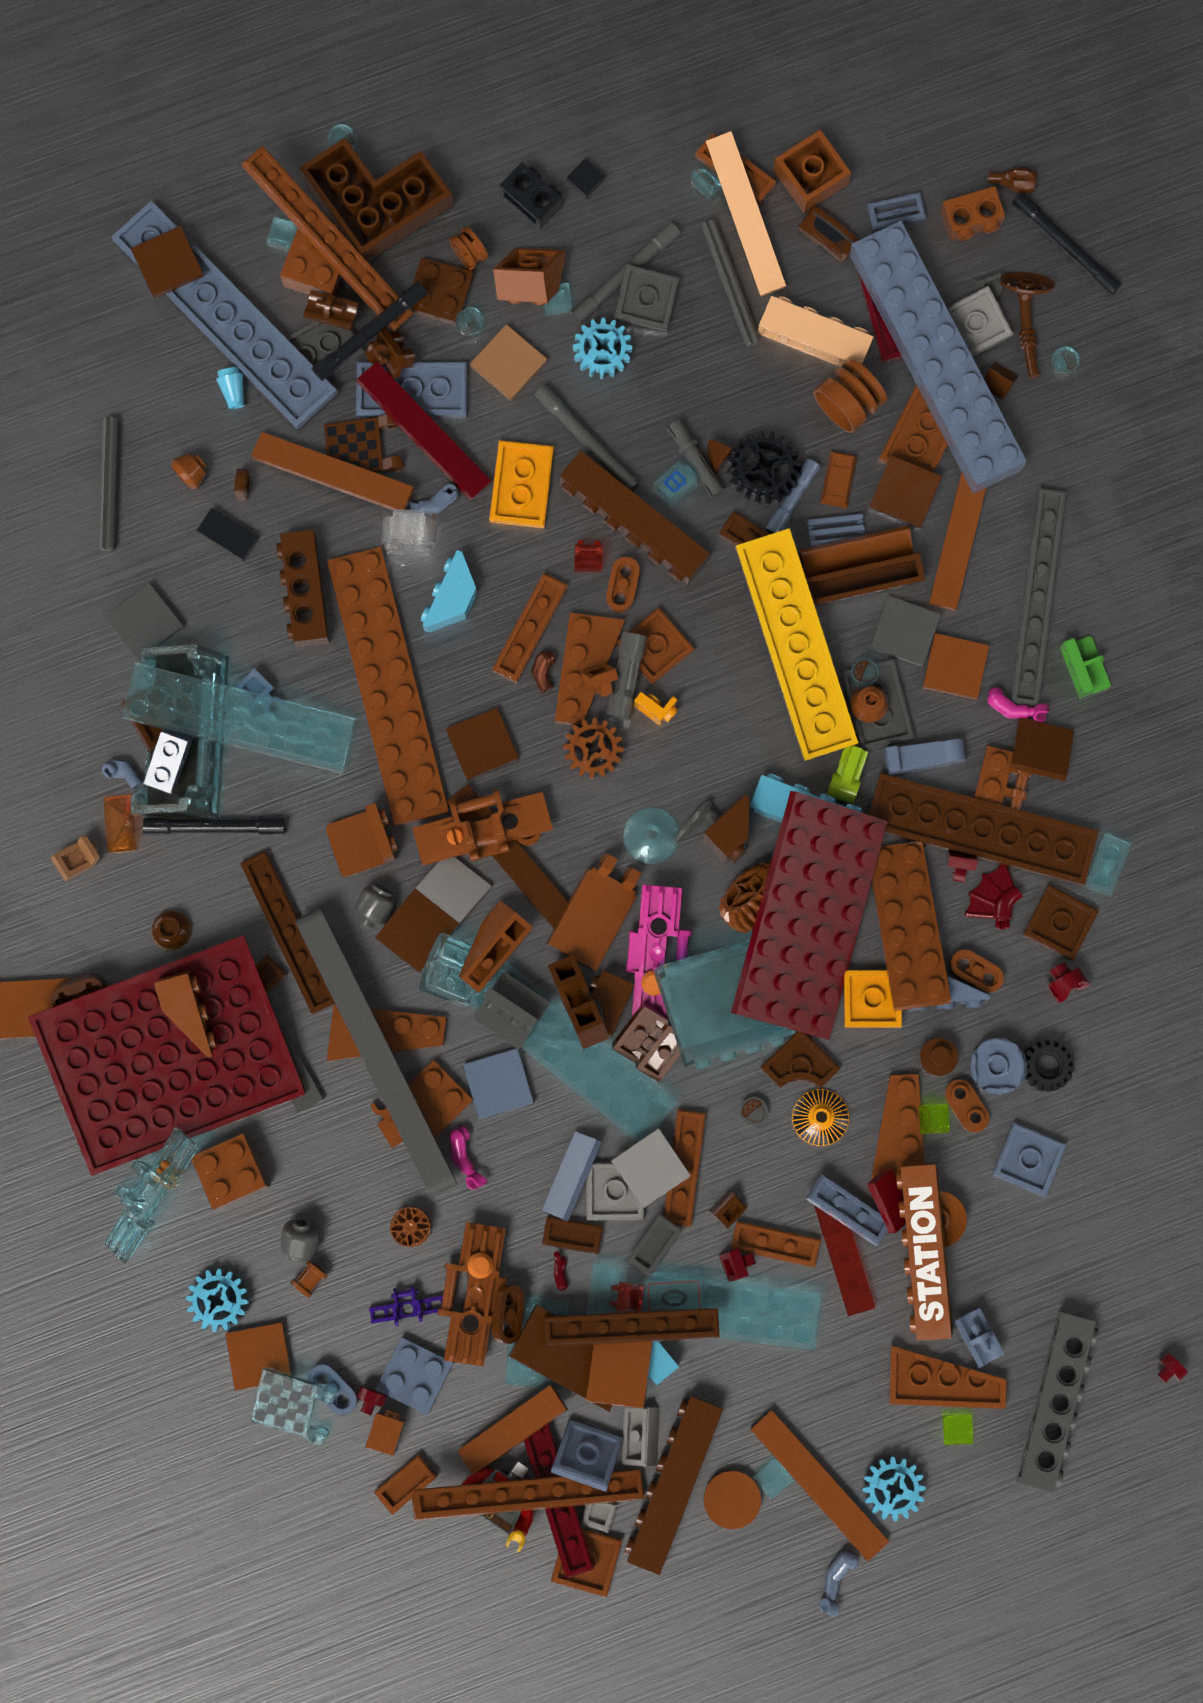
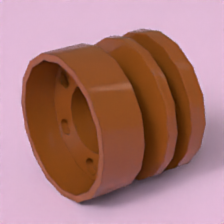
[813,358,888,433]

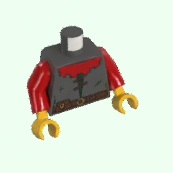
[461,1460,534,1552]

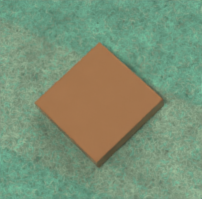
[470,324,547,402]

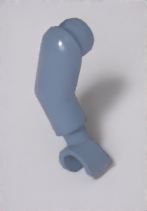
[401,484,458,518]
[819,1551,859,1616]

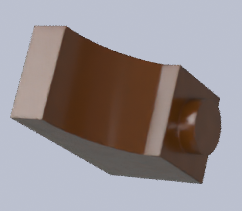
[589,971,634,1038]

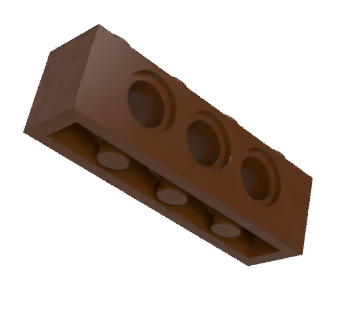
[276,529,329,648]

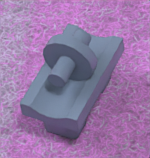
[954,1308,1005,1368]

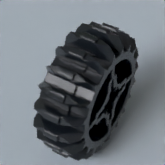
[727,430,802,506]

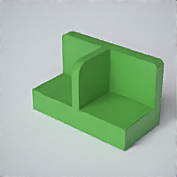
[1060,636,1111,699]

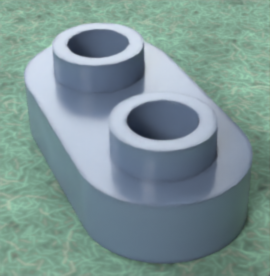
[308,1364,358,1415]

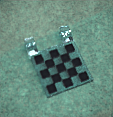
[251,1367,338,1445]

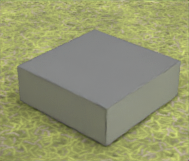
[581,1503,617,1533]

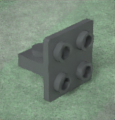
[473,972,550,1049]

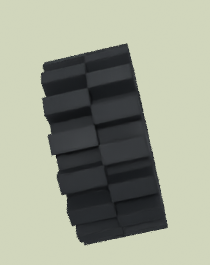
[1024,1040,1075,1092]

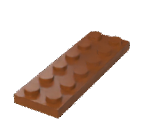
[871,841,951,1011]

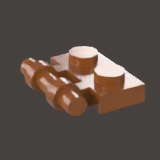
[974,746,1032,810]

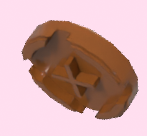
[703,1470,761,1530]

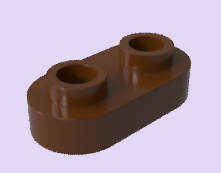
[491,1285,524,1344]

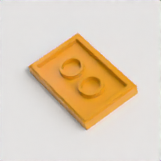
[489,440,554,529]

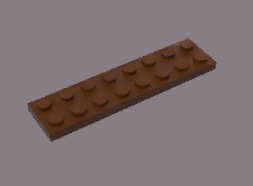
[869,773,1099,886]

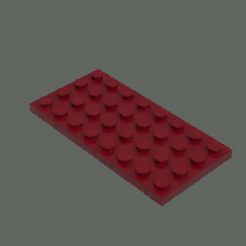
[731,791,887,1040]

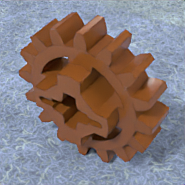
[563,718,624,779]

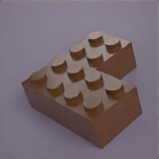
[299,138,454,262]

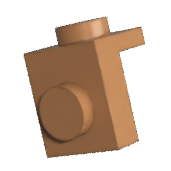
[51,835,100,882]

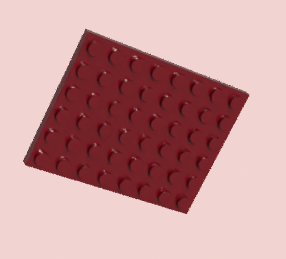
[28,934,306,1176]

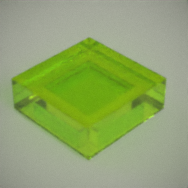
[919,1104,950,1134]
[942,1414,973,1445]

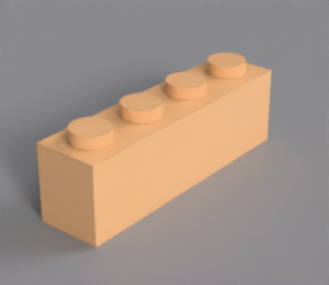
[758,296,874,367]

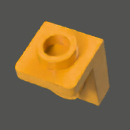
[634,692,678,726]

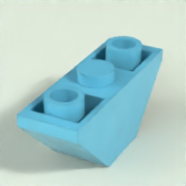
[421,550,477,633]

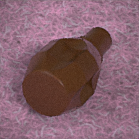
[988,167,1038,194]

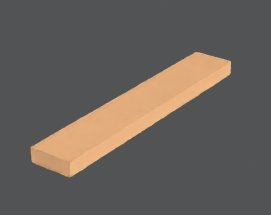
[706,131,787,297]

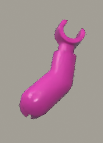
[987,687,1049,722]
[449,1126,487,1190]

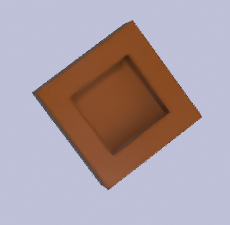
[580,663,618,697]

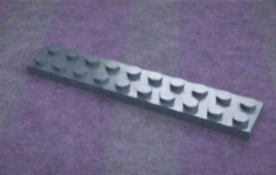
[111,201,338,430]

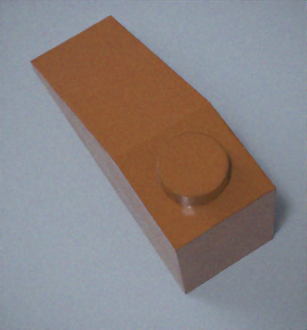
[459,901,533,993]

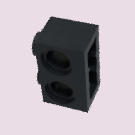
[499,162,562,230]

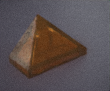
[103,795,136,854]

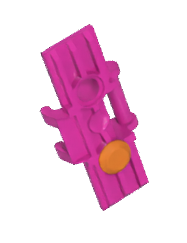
[626,884,692,1019]

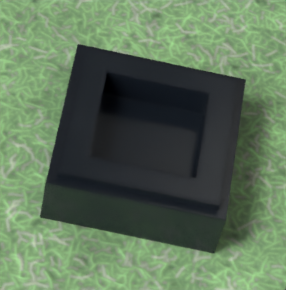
[566,159,605,199]

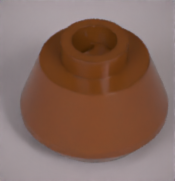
[171,453,207,489]
[850,685,889,723]

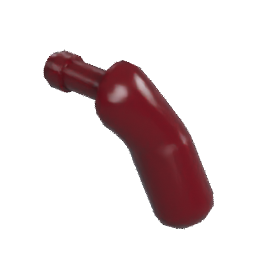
[553,1251,568,1291]

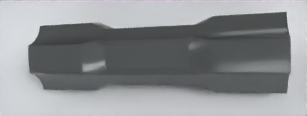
[606,632,647,719]

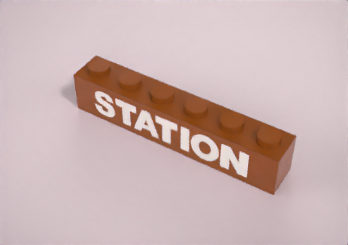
[896,1162,953,1341]

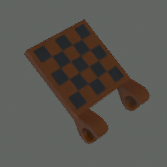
[324,414,404,473]

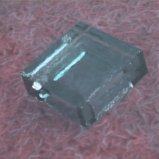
[266,217,298,251]
[753,1458,794,1500]

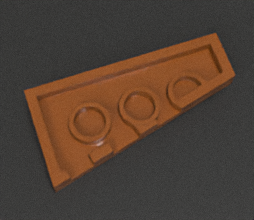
[555,613,625,727]
[868,1074,924,1192]

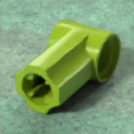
[827,746,868,805]

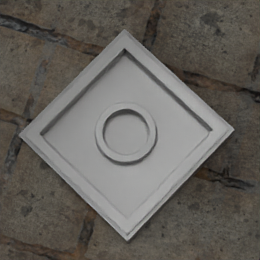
[947,286,1013,357]
[611,1128,691,1208]
[586,1163,644,1221]

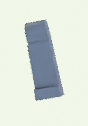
[883,739,966,776]

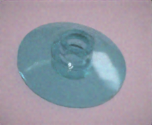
[623,808,679,864]

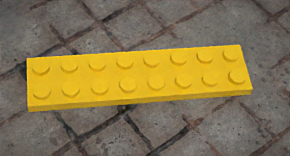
[735,528,858,761]

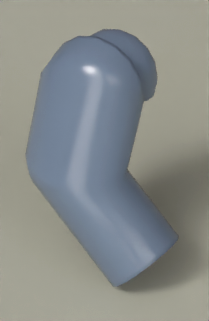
[102,760,143,790]

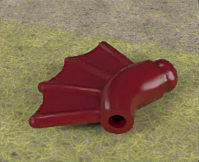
[964,865,1023,930]

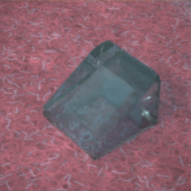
[691,168,722,200]

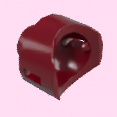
[1047,962,1090,1004]

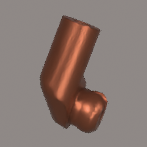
[531,651,556,694]

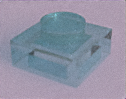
[544,283,572,316]

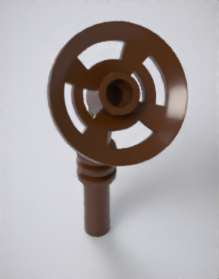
[1000,272,1055,379]

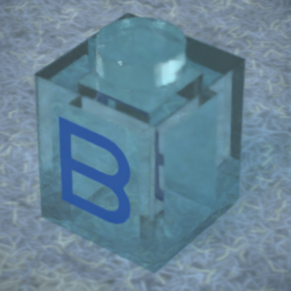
[654,461,697,509]

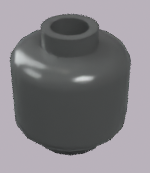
[354,884,396,928]
[280,1217,320,1262]

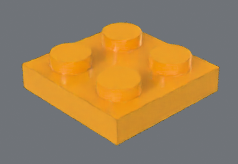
[844,970,902,1028]

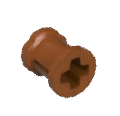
[290,1260,328,1298]

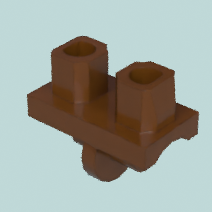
[303,290,359,331]
[365,327,415,378]

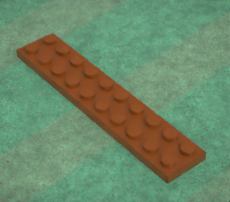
[327,547,449,827]

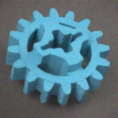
[573,318,632,379]
[186,1269,249,1332]
[862,1456,926,1521]

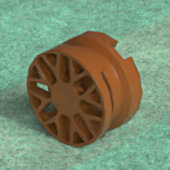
[448,226,489,271]
[390,1207,431,1247]

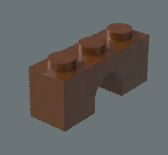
[548,954,609,1049]

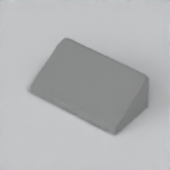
[622,1407,660,1467]

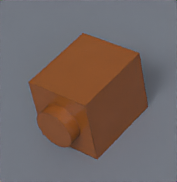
[365,1409,405,1456]

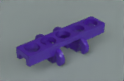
[369,1285,443,1326]

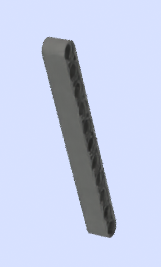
[295,908,458,1198]

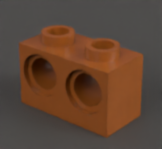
[940,186,1005,241]

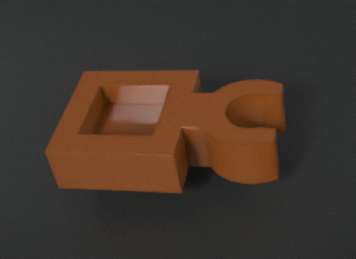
[371,1103,403,1149]

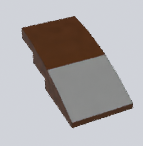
[375,857,492,973]

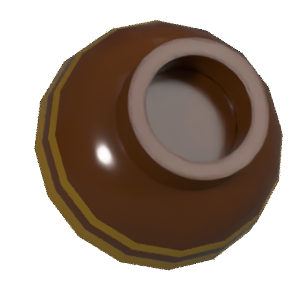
[151,911,192,951]

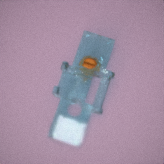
[104,1127,198,1263]

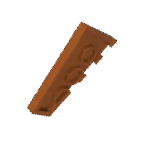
[327,1005,447,1062]
[889,1345,1006,1409]

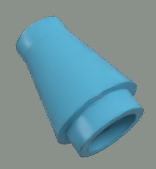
[216,367,245,410]

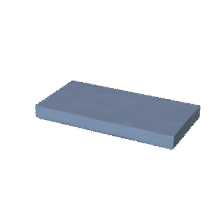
[356,362,467,418]

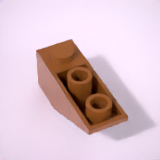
[154,970,217,1057]

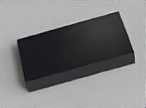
[196,508,258,562]

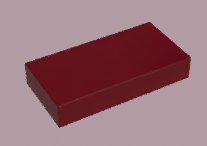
[867,1169,906,1233]

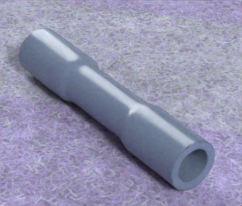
[765,459,820,534]

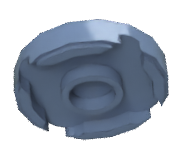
[970,1038,1028,1095]

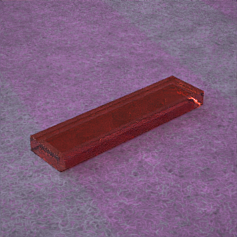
[814,1205,876,1317]

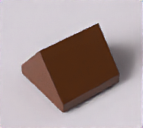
[984,362,1018,400]
[707,439,732,474]
[709,1190,747,1229]

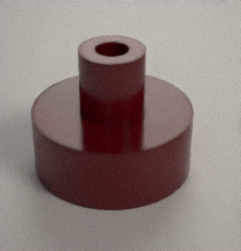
[1157,1352,1188,1383]
[357,1386,388,1415]

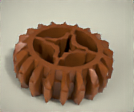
[719,862,771,933]

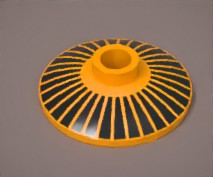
[792,1089,849,1146]

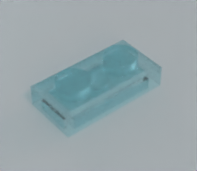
[1084,834,1131,897]

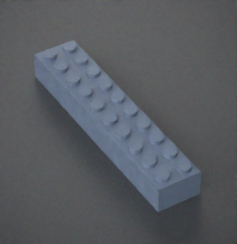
[849,221,1027,494]

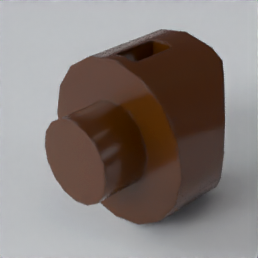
[919,1038,958,1077]

